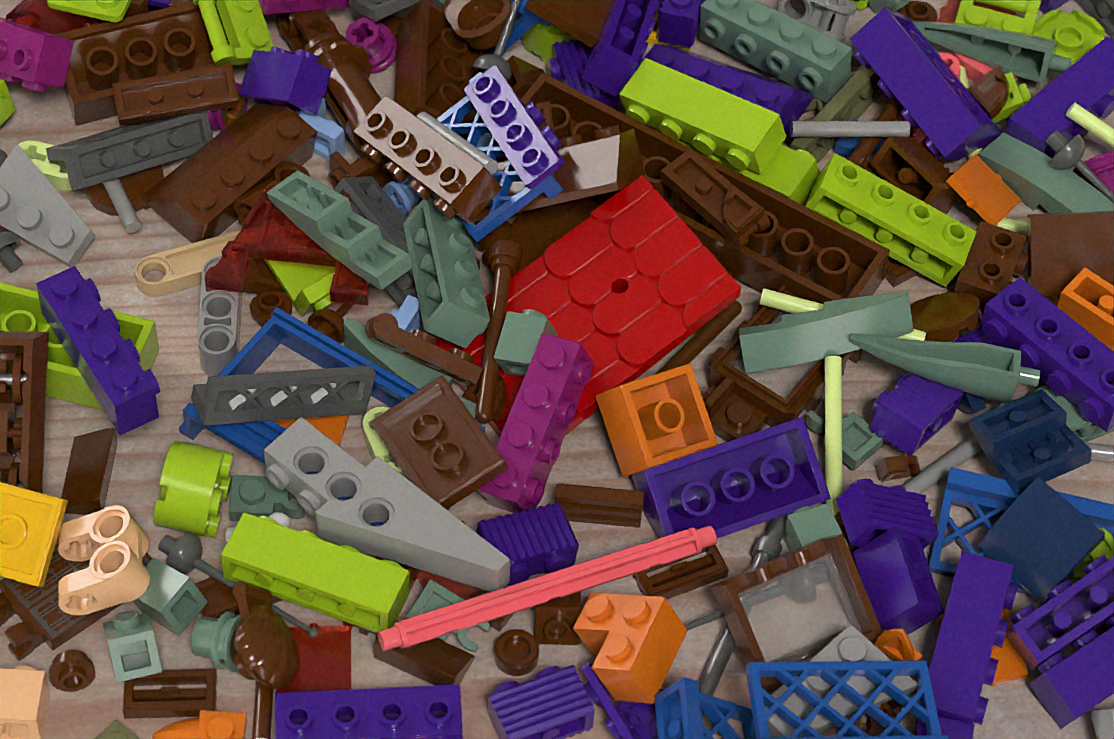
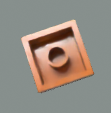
[595,363,718,477]

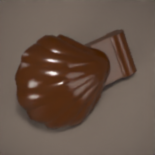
[233,581,300,689]

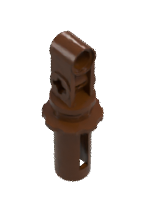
[277,9,382,153]

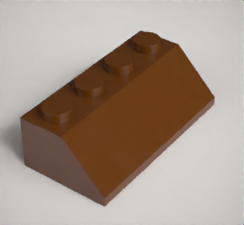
[394,0,487,140]
[54,2,215,125]
[143,103,317,243]
[474,125,646,222]

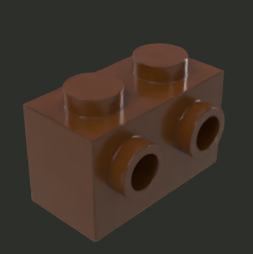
[954,221,1029,313]

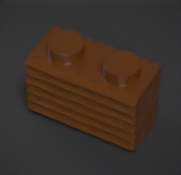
[870,137,960,214]

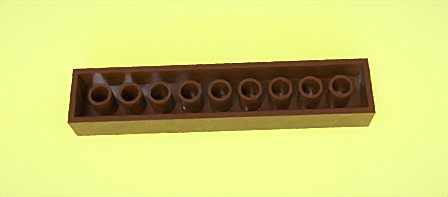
[521,73,890,304]

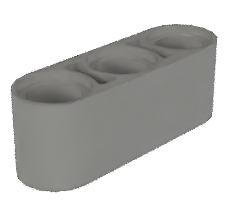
[197,256,242,377]

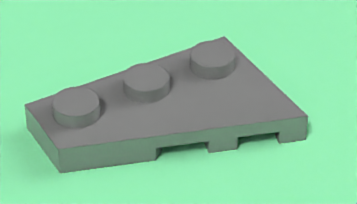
[0,144,95,268]
[765,624,918,737]

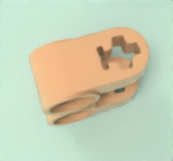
[58,505,151,615]

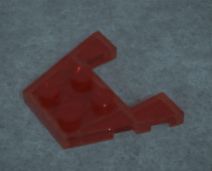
[204,186,369,306]

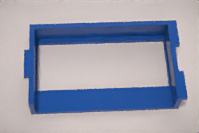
[179,307,485,526]

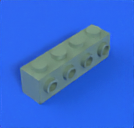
[700,0,852,103]
[403,198,490,348]

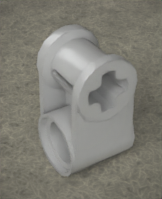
[777,0,857,43]

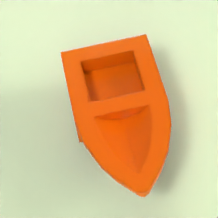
[875,629,923,680]
[153,710,247,739]

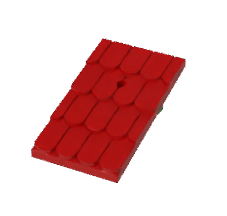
[435,175,741,438]

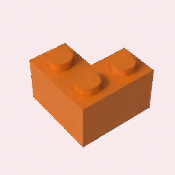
[1057,267,1114,352]
[573,593,688,704]

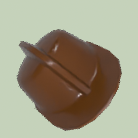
[443,0,514,50]

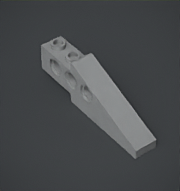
[264,417,510,592]

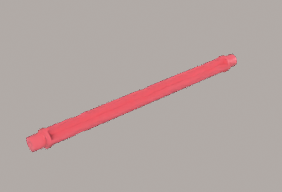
[378,526,717,651]

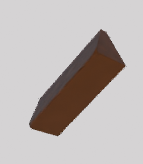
[61,428,118,515]
[373,620,475,686]

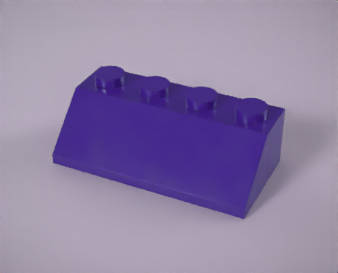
[850,7,1003,161]
[639,43,813,137]
[631,417,831,538]

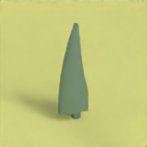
[912,21,1072,83]
[849,334,1040,403]

